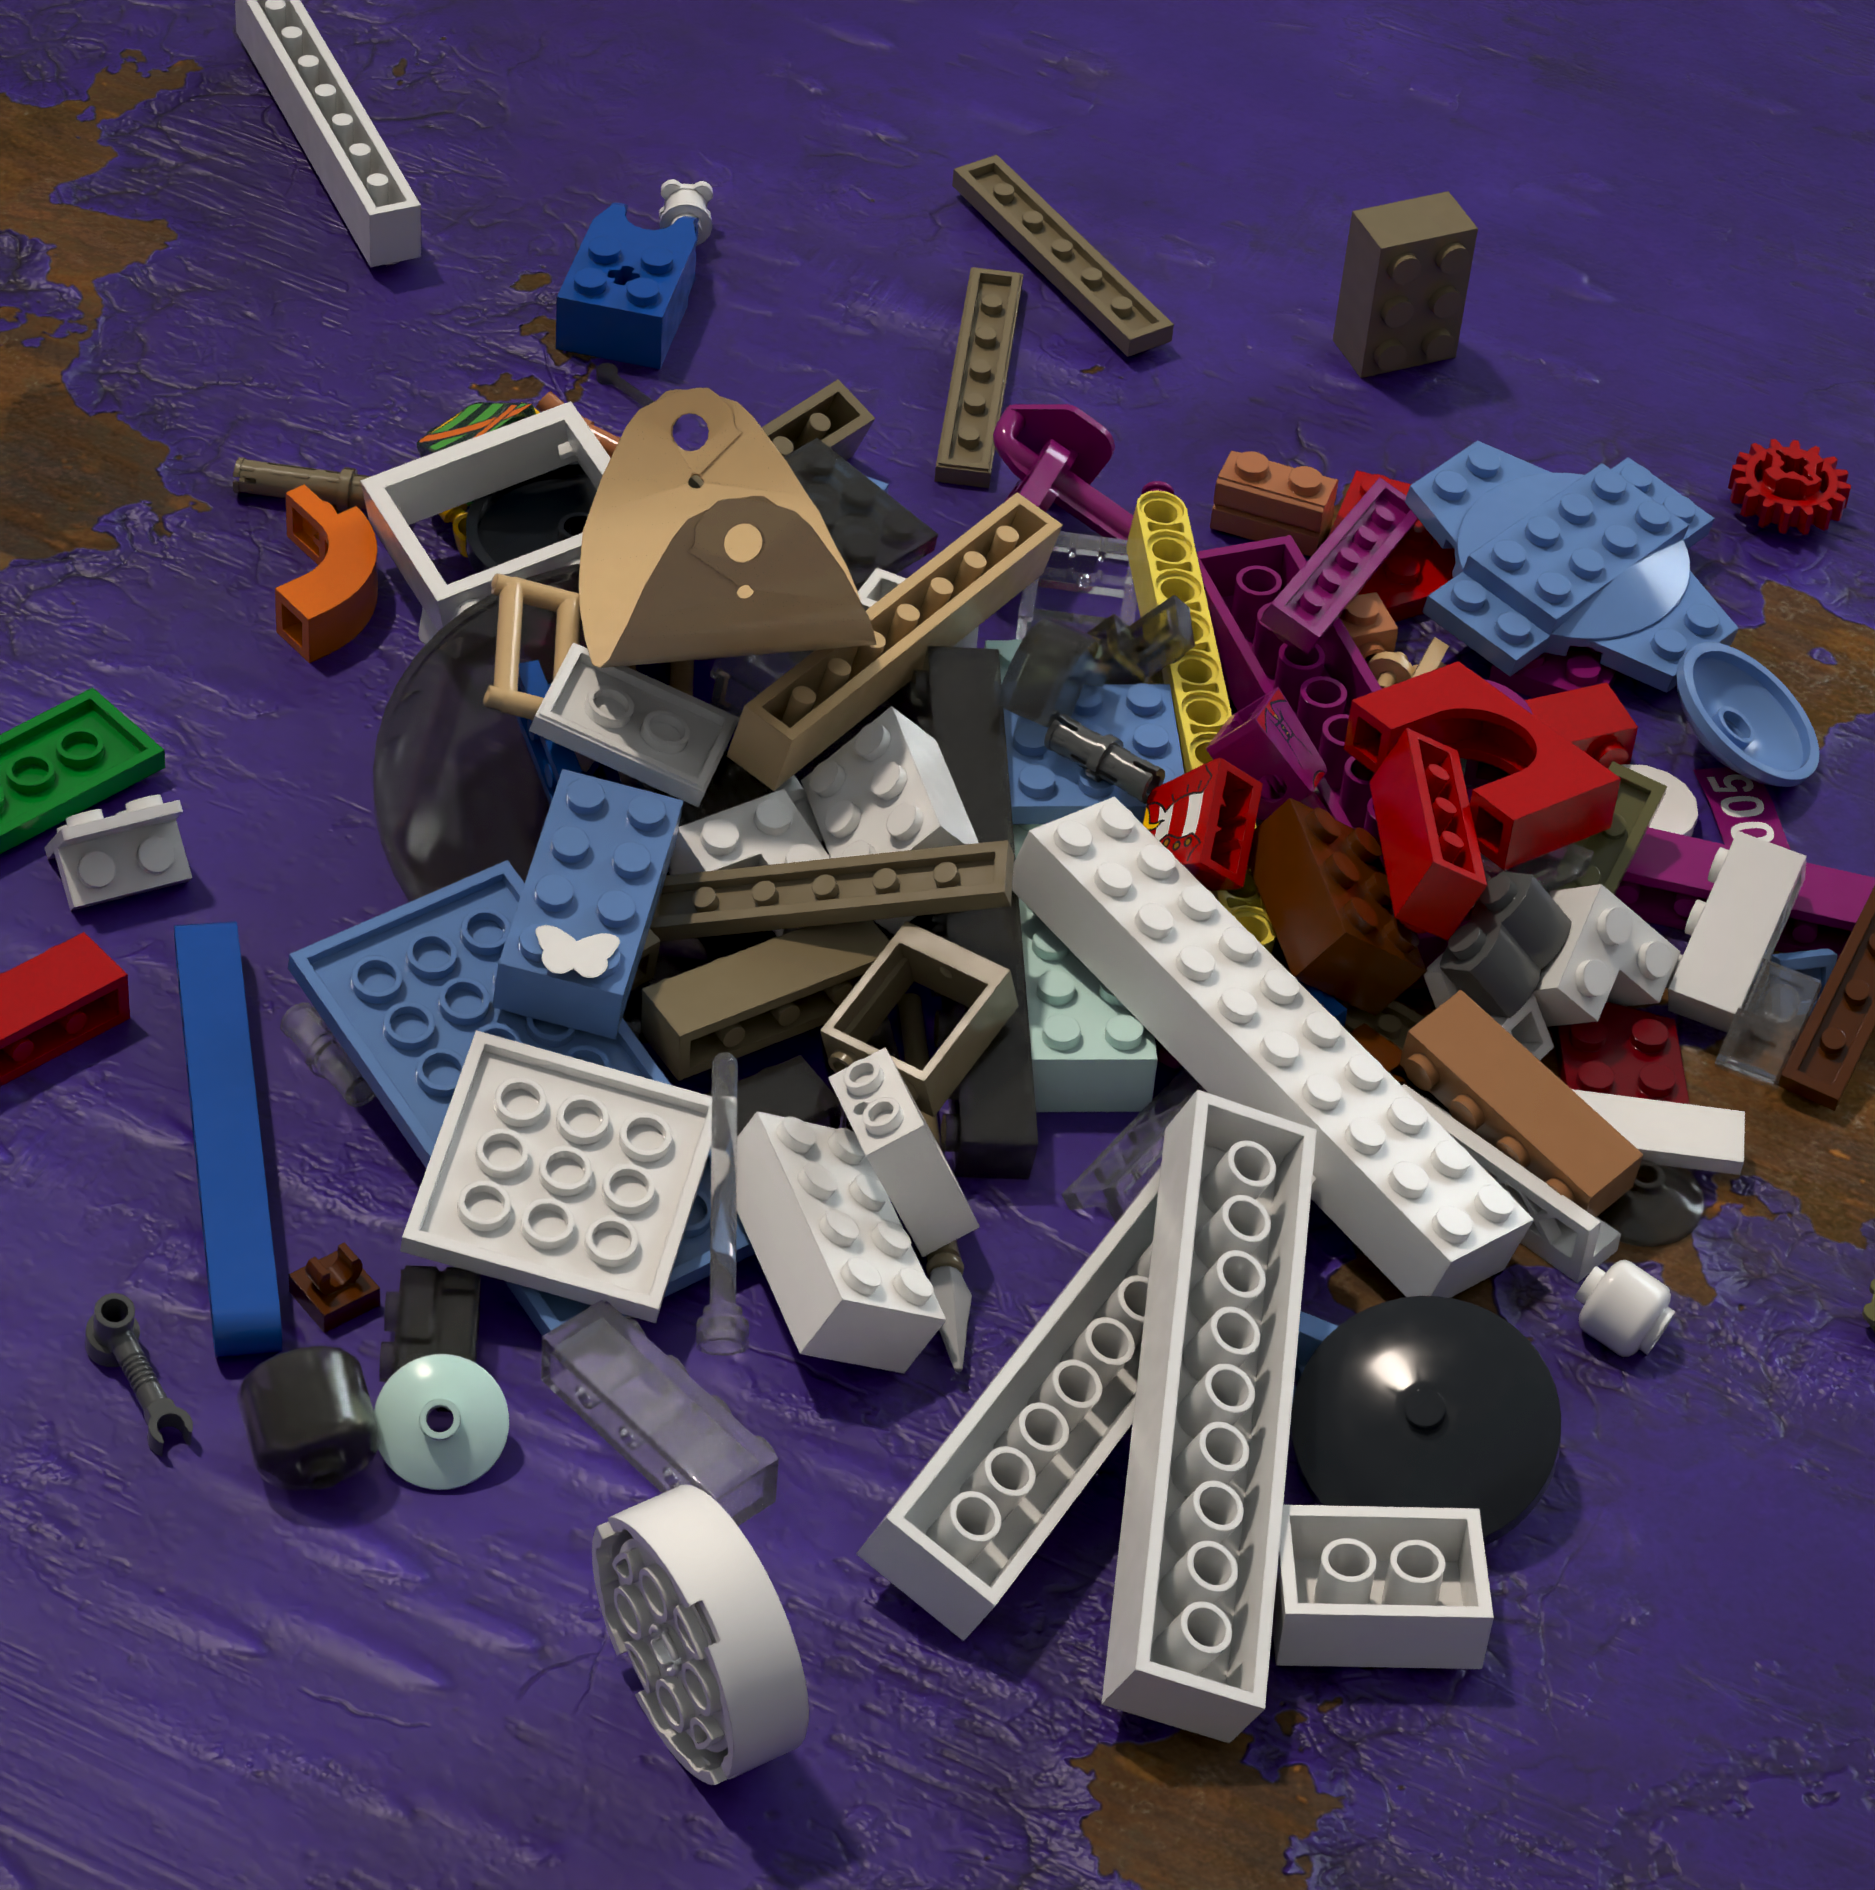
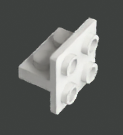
[44,795,192,911]

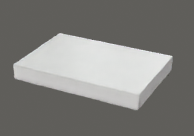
[529,643,740,807]

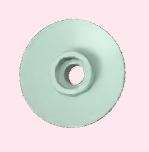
[373,1354,509,1490]

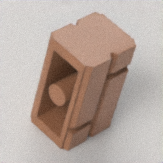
[1210,450,1339,556]

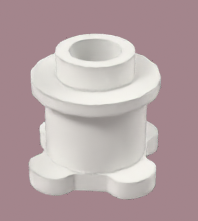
[659,179,713,246]

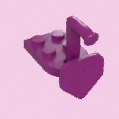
[993,404,1175,553]

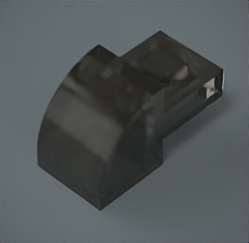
[1069,595,1195,684]

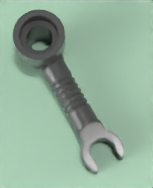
[85,1293,193,1457]

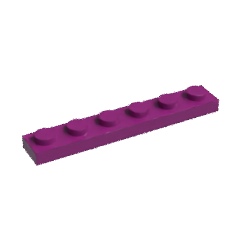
[1260,477,1419,654]

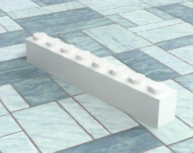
[235,0,421,267]

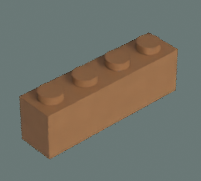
[1400,990,1644,1218]

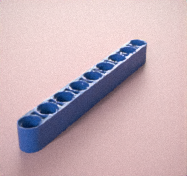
[174,921,282,1358]

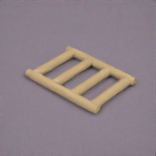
[483,573,694,720]

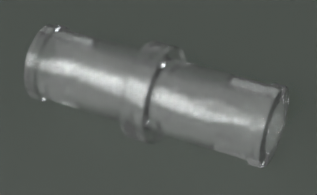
[280,1003,376,1107]

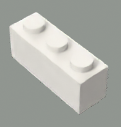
[1666,831,1806,1036]

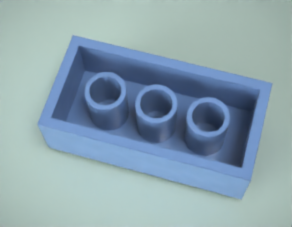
[492,769,684,1040]

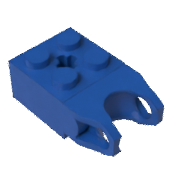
[556,202,699,369]

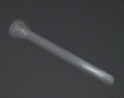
[696,1052,749,1356]

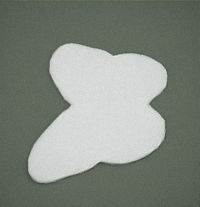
[535,925,620,978]

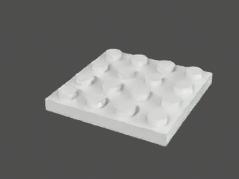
[400,1030,725,1323]

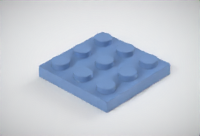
[992,683,1185,824]

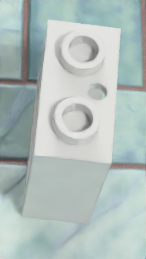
[828,1047,980,1257]

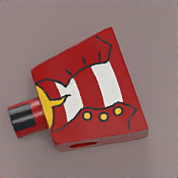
[1143,757,1263,891]

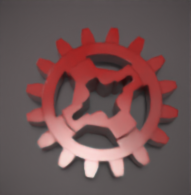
[1728,439,1851,535]

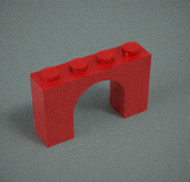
[1343,661,1621,870]

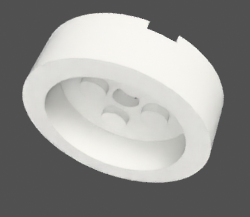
[592,1485,809,1785]

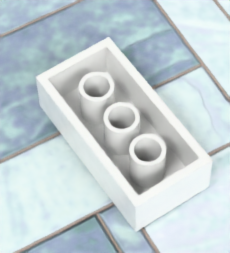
[716,1111,946,1374]

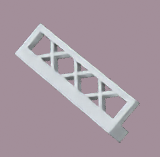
[1402,1084,1621,1283]

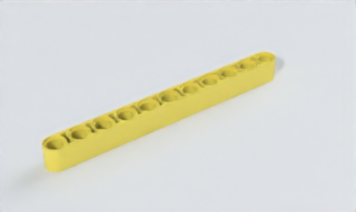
[1126,490,1277,954]

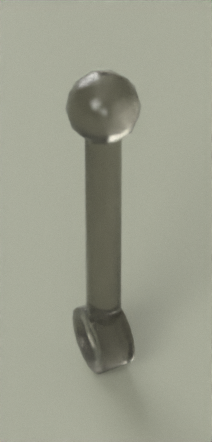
[596,363,678,427]

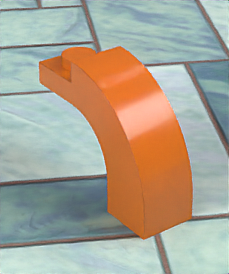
[275,484,378,663]

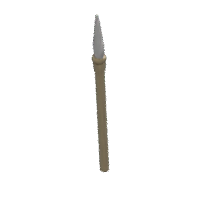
[897,993,972,1372]

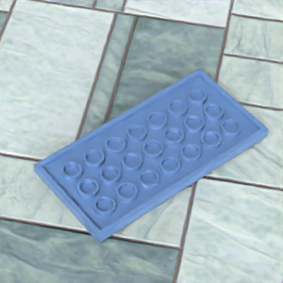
[288,860,755,1351]

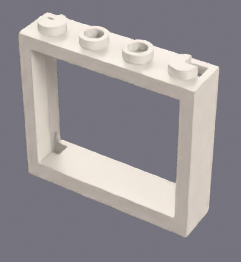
[360,401,611,644]

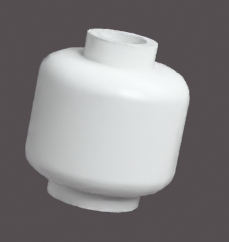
[1574,1260,1676,1357]

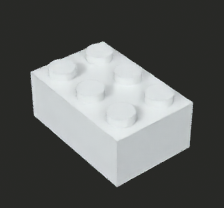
[801,706,979,935]
[1272,1505,1494,1669]

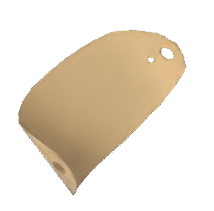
[578,388,877,668]

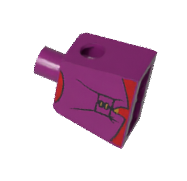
[1206,687,1329,821]

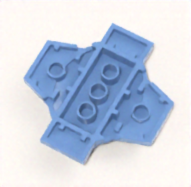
[1405,440,1738,693]

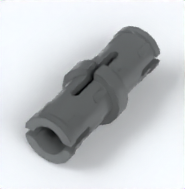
[1044,714,1165,804]

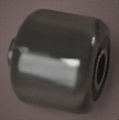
[237,1346,381,1490]

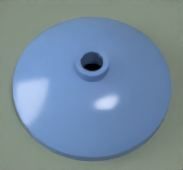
[1676,642,1820,787]

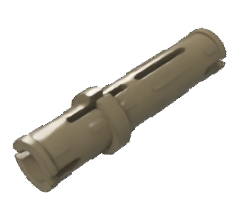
[233,457,371,512]

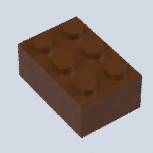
[1248,798,1427,1016]

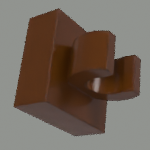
[288,1242,380,1333]

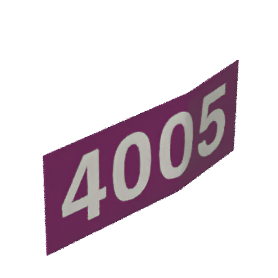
[1693,767,1790,850]

